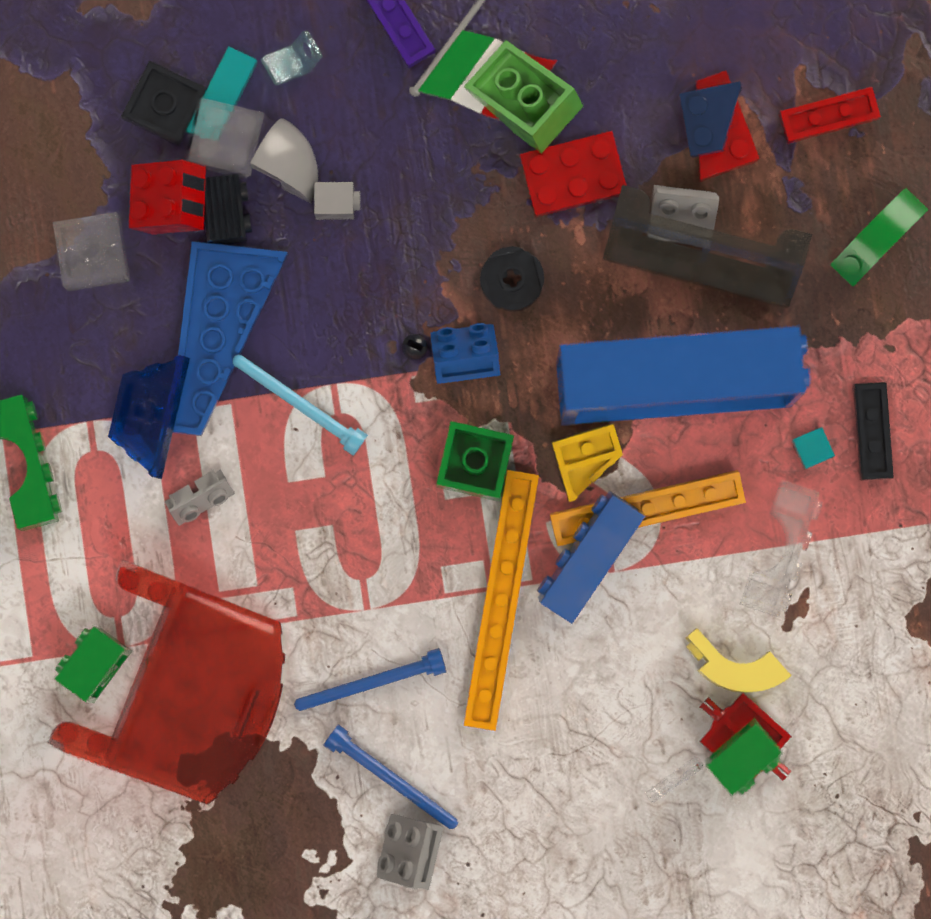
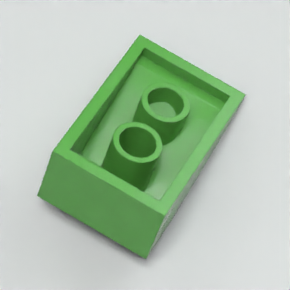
[464,40,583,153]

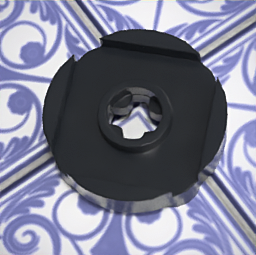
[480,246,544,312]

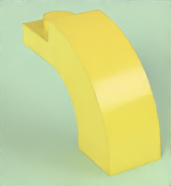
[686,628,792,693]

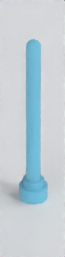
[233,355,368,456]

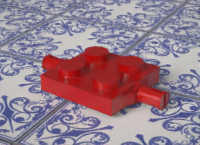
[699,693,792,781]

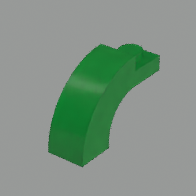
[830,188,929,287]

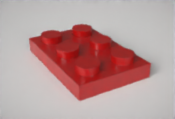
[519,131,628,217]

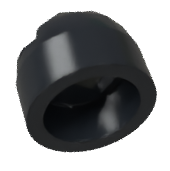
[402,334,428,360]

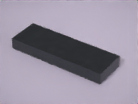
[853,382,894,481]

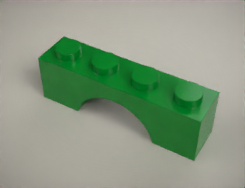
[0,395,62,531]

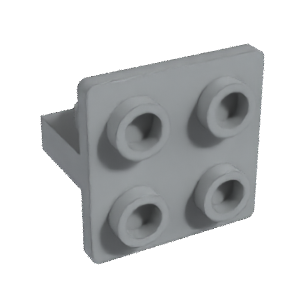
[648,185,719,246]
[377,814,444,890]

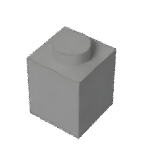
[314,182,360,220]

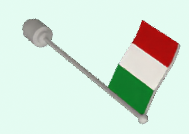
[409,0,558,120]

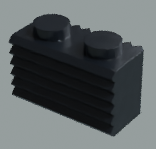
[204,174,252,244]

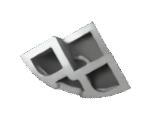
[250,118,318,203]

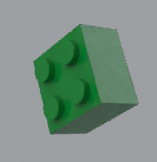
[436,421,514,502]
[54,626,132,703]
[705,718,782,796]

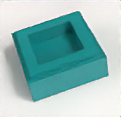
[792,427,835,470]

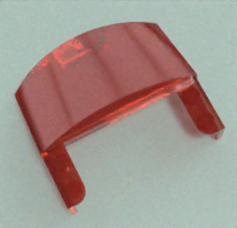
[48,559,285,805]

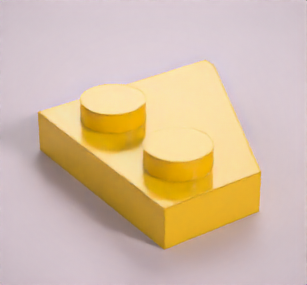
[551,424,623,502]

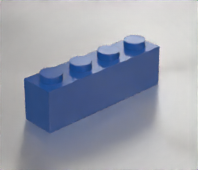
[537,491,645,624]

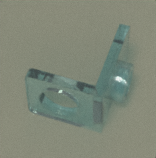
[261,30,323,85]

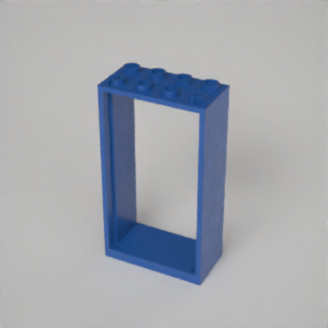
[556,326,810,426]

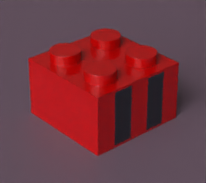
[129,160,206,234]

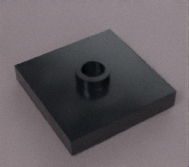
[121,61,207,146]

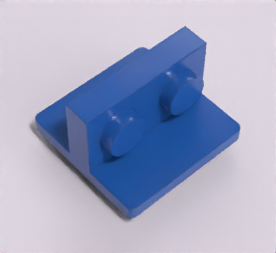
[430,323,501,384]

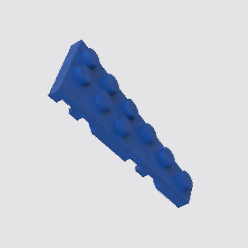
[169,241,288,436]

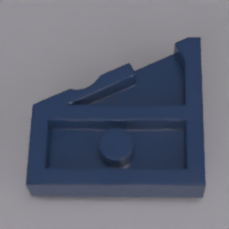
[680,81,742,158]

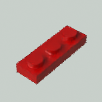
[779,87,881,144]

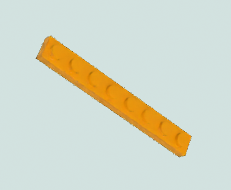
[464,470,539,731]

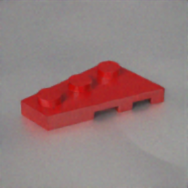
[696,70,760,182]

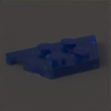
[108,355,190,479]

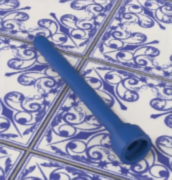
[294,648,447,711]
[323,724,458,829]

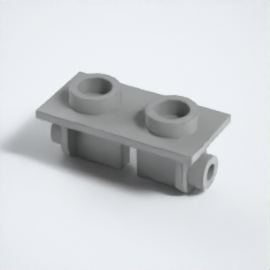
[164,469,235,526]

